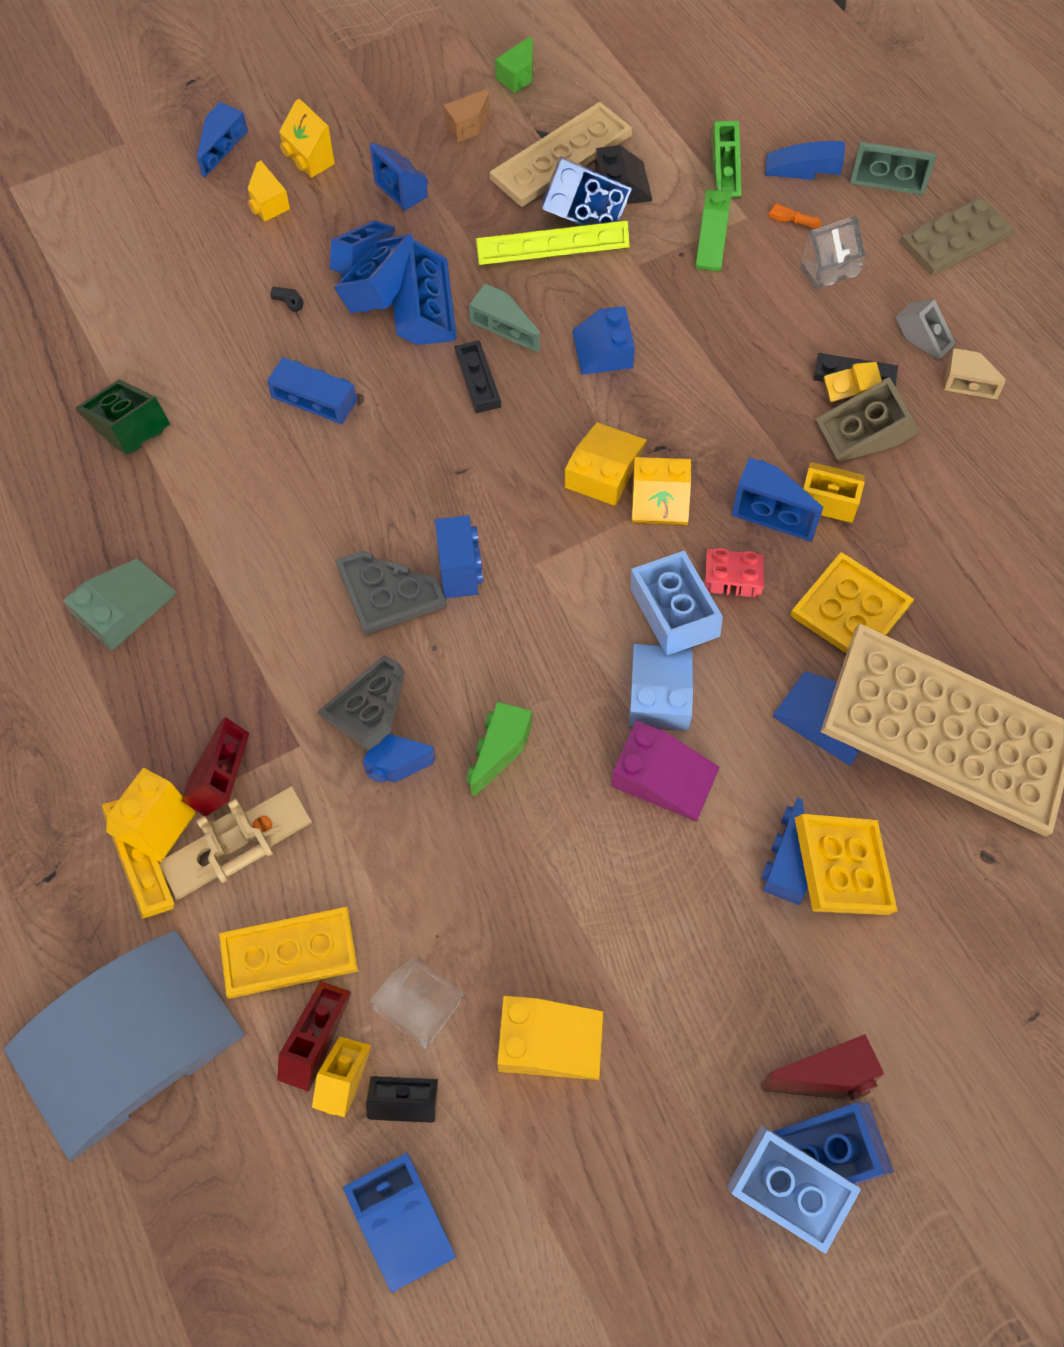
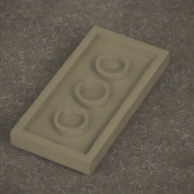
[900,196,1014,276]

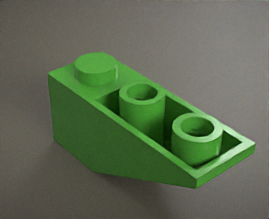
[466,702,533,796]

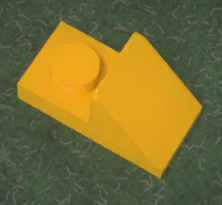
[823,362,882,404]

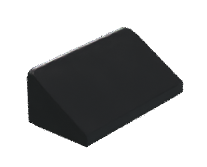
[366,1076,438,1123]

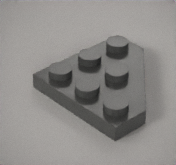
[336,551,447,636]
[318,655,405,751]

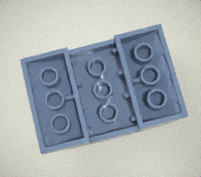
[3,930,246,1161]

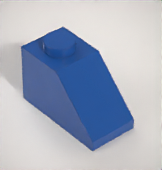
[363,734,436,783]

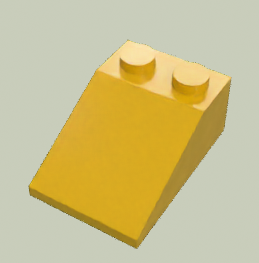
[565,422,647,506]
[497,996,603,1080]

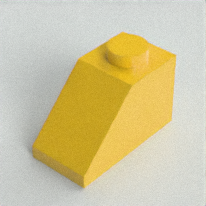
[248,161,290,222]
[312,1036,371,1117]

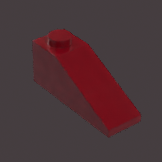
[181,717,249,817]
[277,981,351,1092]

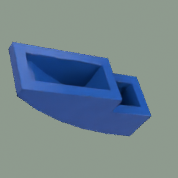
[765,141,845,180]

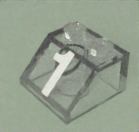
[801,216,865,289]

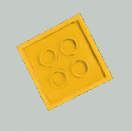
[790,552,914,653]
[795,814,898,915]

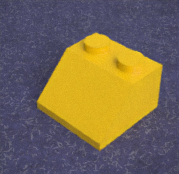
[106,767,196,863]

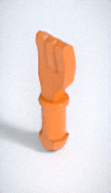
[768,203,821,229]

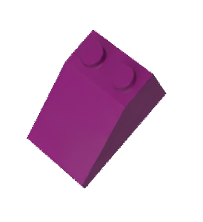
[611,720,720,822]

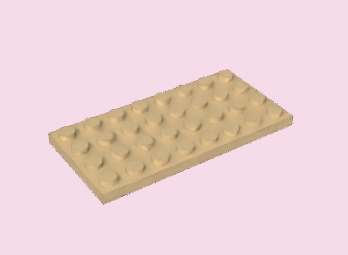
[820,624,1064,837]

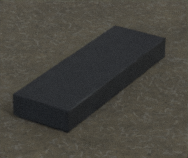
[454,340,501,413]

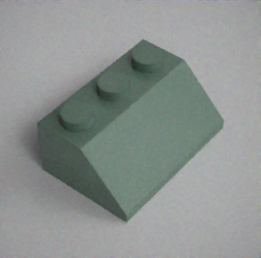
[850,142,936,195]

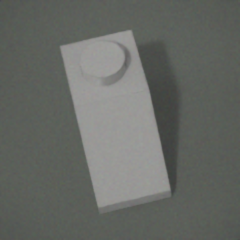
[895,299,956,359]

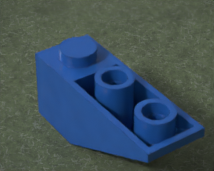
[197,102,248,177]
[761,797,808,905]

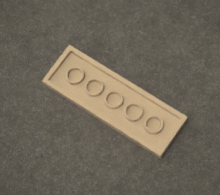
[489,102,632,207]

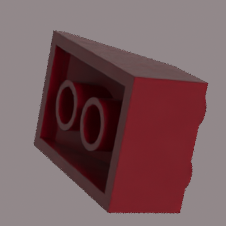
[761,1034,884,1101]

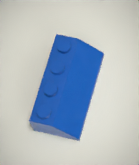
[393,239,457,345]

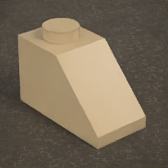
[944,348,1006,400]

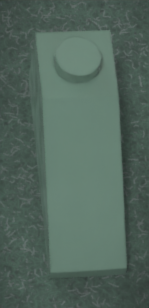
[469,284,541,353]

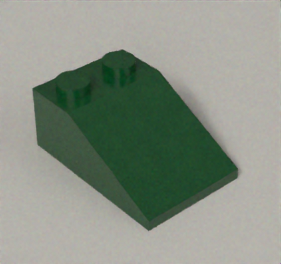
[76,379,170,454]

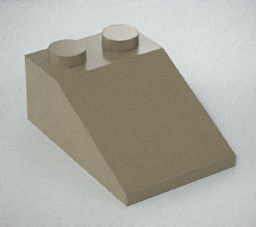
[816,377,920,462]

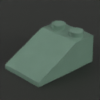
[63,558,177,651]

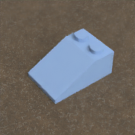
[629,644,693,731]
[726,1125,861,1254]

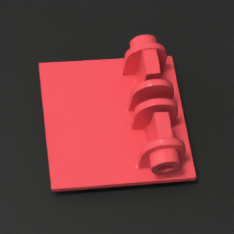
[704,548,764,598]

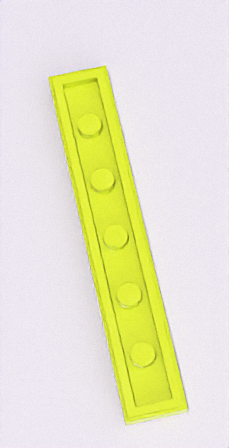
[476,221,630,265]

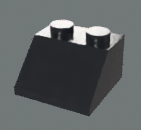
[595,145,652,204]

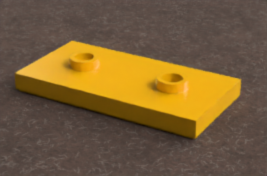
[219,906,359,999]

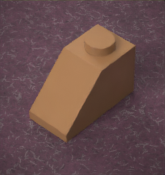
[443,89,490,143]

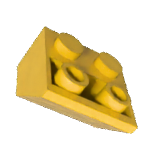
[803,462,865,523]

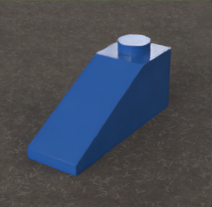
[330,220,395,276]

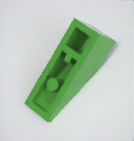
[710,121,742,198]
[695,189,732,272]

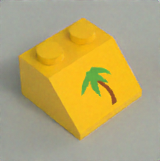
[279,98,335,178]
[632,457,691,525]

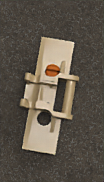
[159,786,312,900]

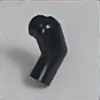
[271,286,304,312]

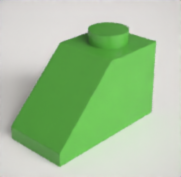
[495,37,533,93]

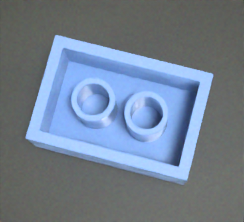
[630,550,723,656]

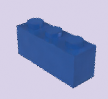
[267,357,357,424]

